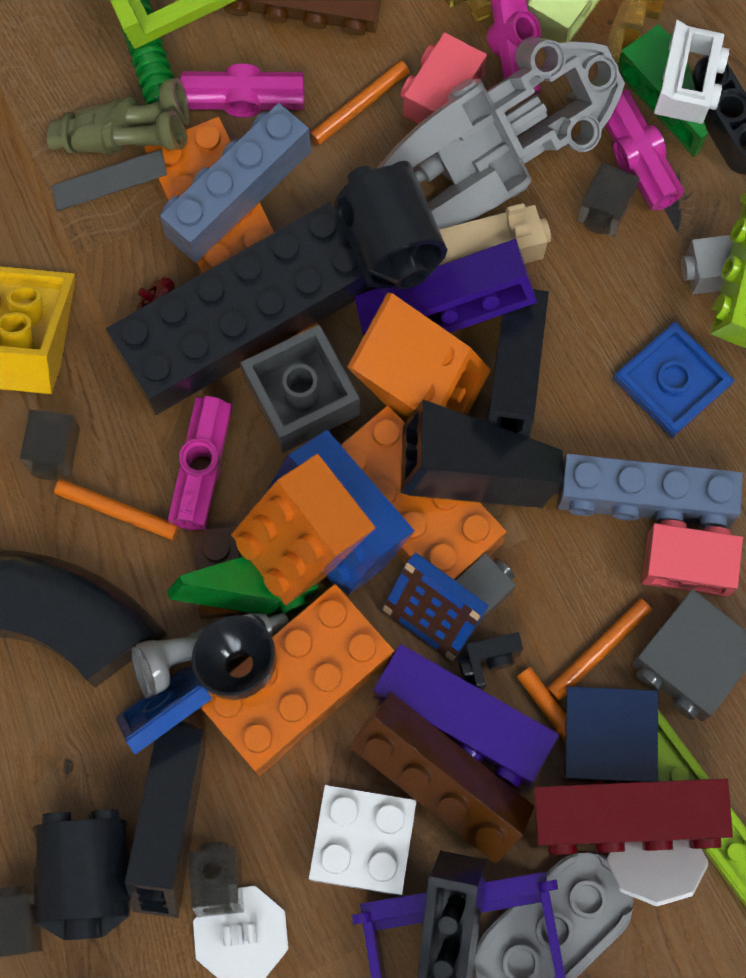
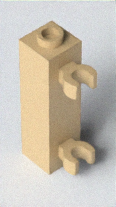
[439,203,551,266]

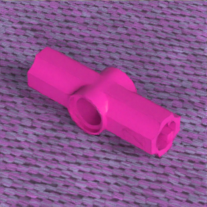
[487,0,541,96]
[180,63,304,118]
[604,89,684,211]
[168,396,233,530]

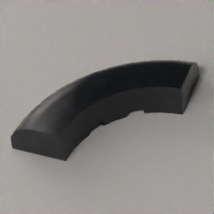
[0,550,167,688]

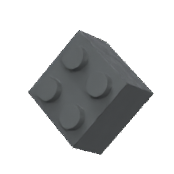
[240,324,360,453]

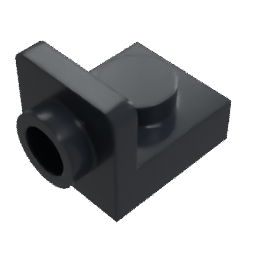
[459,632,523,691]

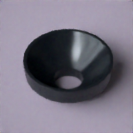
[192,615,277,700]

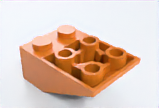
[347,293,491,423]

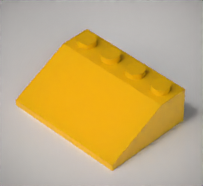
[0,266,75,394]

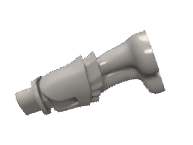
[131,613,289,699]

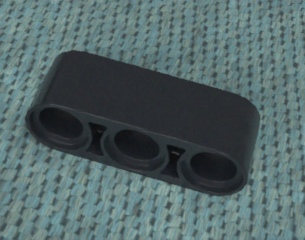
[692,56,746,175]

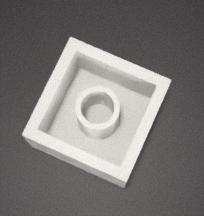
[309,785,416,896]

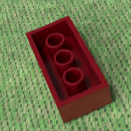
[535,778,733,855]

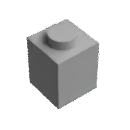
[681,235,733,295]

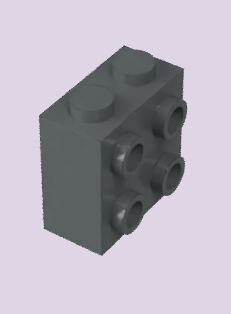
[631,589,746,721]

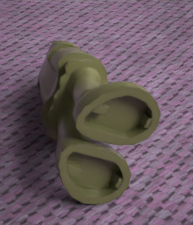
[47,77,189,156]

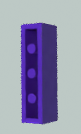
[355,238,537,335]
[373,644,559,788]

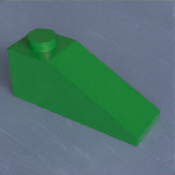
[617,24,708,157]
[167,557,319,615]

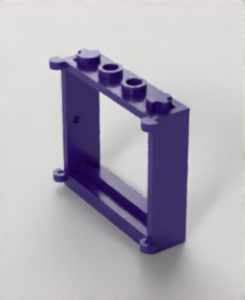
[351,872,566,978]

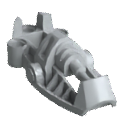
[376,37,625,229]

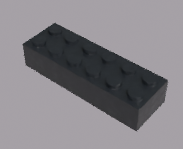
[106,202,375,415]

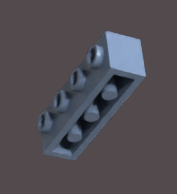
[160,103,311,263]
[557,454,743,528]

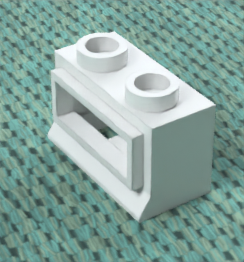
[654,20,730,124]

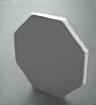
[607,839,708,906]
[193,886,289,978]

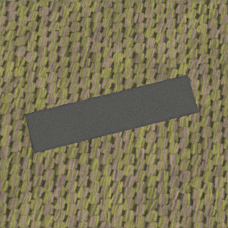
[52,149,167,211]

